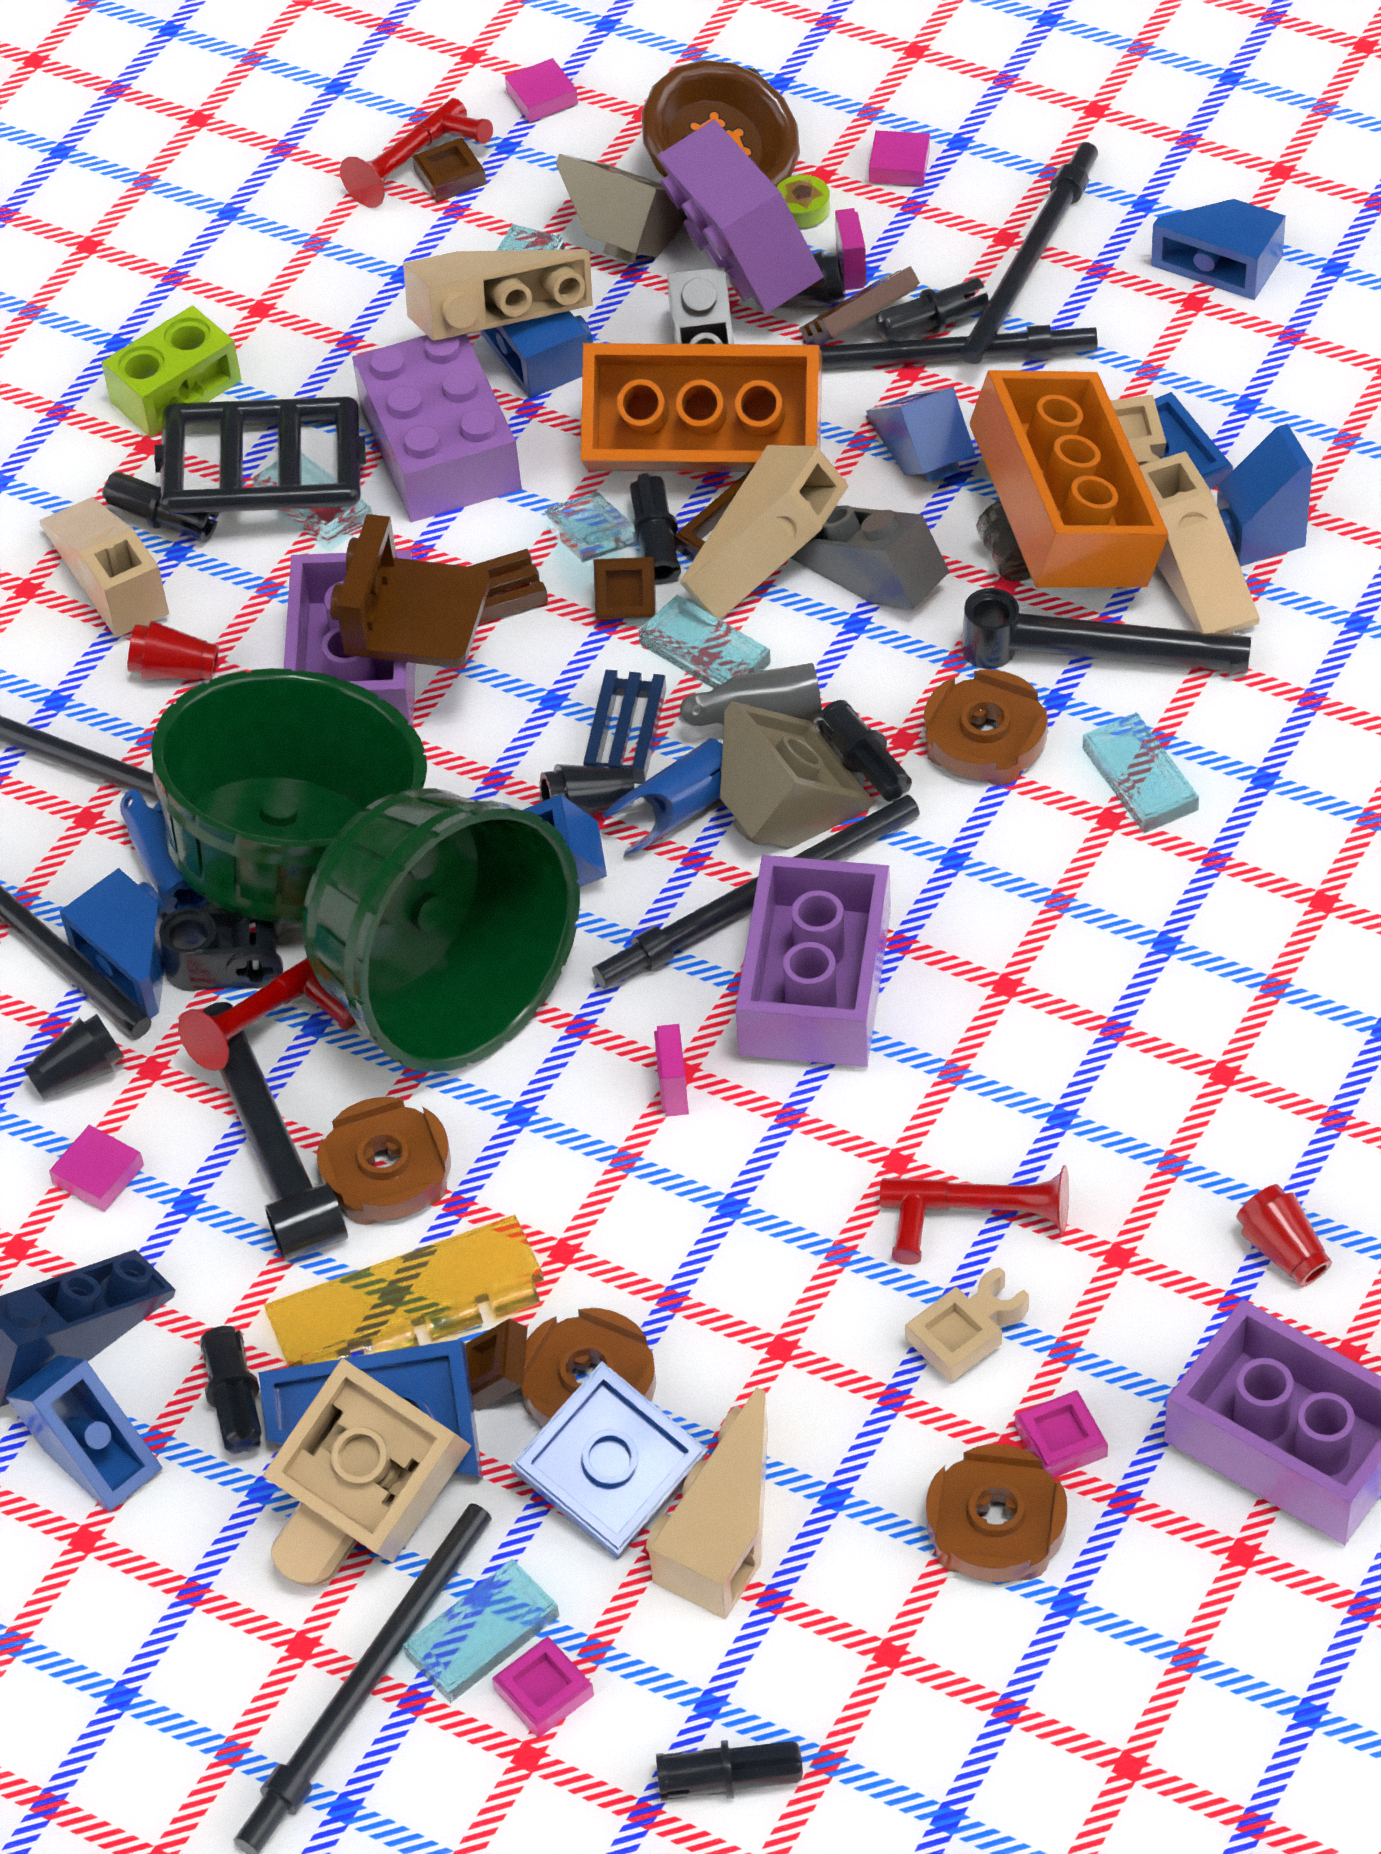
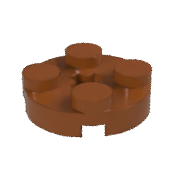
[924,669,1048,786]
[317,1097,451,1225]
[521,1308,656,1427]
[926,1444,1067,1582]

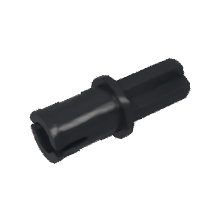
[876,277,989,342]
[102,471,219,543]
[630,473,681,585]
[816,700,912,802]
[199,1326,262,1455]
[656,1740,803,1801]

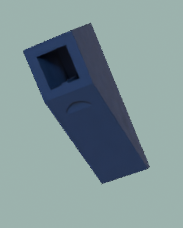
[0,1249,176,1407]

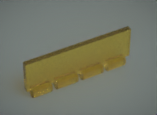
[264,1214,544,1367]

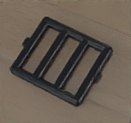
[154,396,366,514]

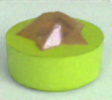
[777,175,830,228]

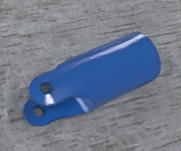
[602,738,723,854]
[120,789,210,914]

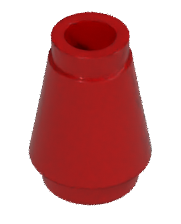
[127,621,219,680]
[1236,1184,1332,1287]

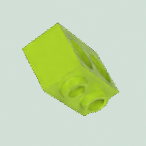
[101,305,242,438]

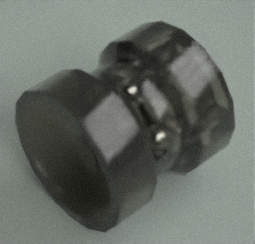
[976,500,1031,582]

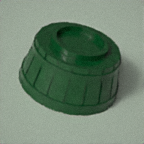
[151,668,427,923]
[302,788,580,1072]

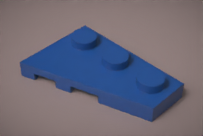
[258,1339,483,1479]

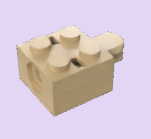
[262,1358,472,1587]

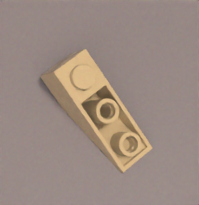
[403,249,593,341]
[680,445,849,621]
[1139,451,1260,634]
[39,497,169,638]
[646,1387,768,1620]

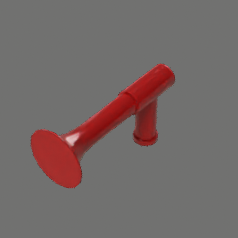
[339,98,493,208]
[178,958,356,1071]
[880,1165,1069,1265]

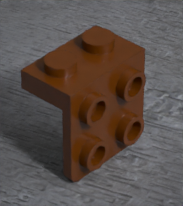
[330,514,490,668]

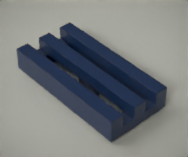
[583,669,667,782]

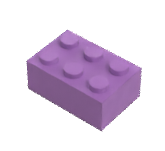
[657,119,824,314]
[352,334,522,523]
[283,550,416,726]
[735,855,891,1067]
[1164,1299,1381,1546]

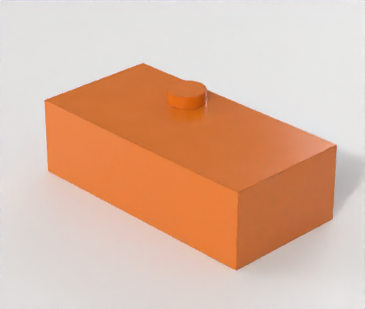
[580,343,822,472]
[969,370,1169,588]

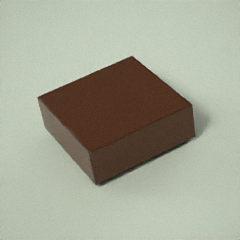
[412,137,486,203]
[593,557,657,619]
[465,1318,528,1411]

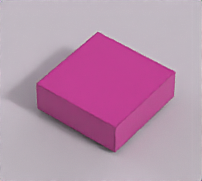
[505,58,578,122]
[869,130,930,186]
[835,208,866,290]
[654,1024,689,1117]
[49,1124,144,1212]
[1015,1390,1108,1478]
[492,1636,594,1739]

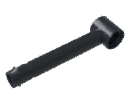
[961,588,1251,676]
[202,1002,348,1262]

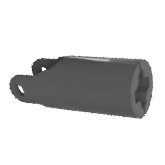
[680,663,822,726]

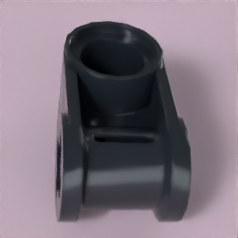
[159,908,283,992]

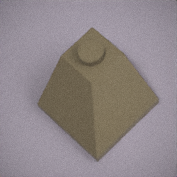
[556,154,688,263]
[720,701,874,848]

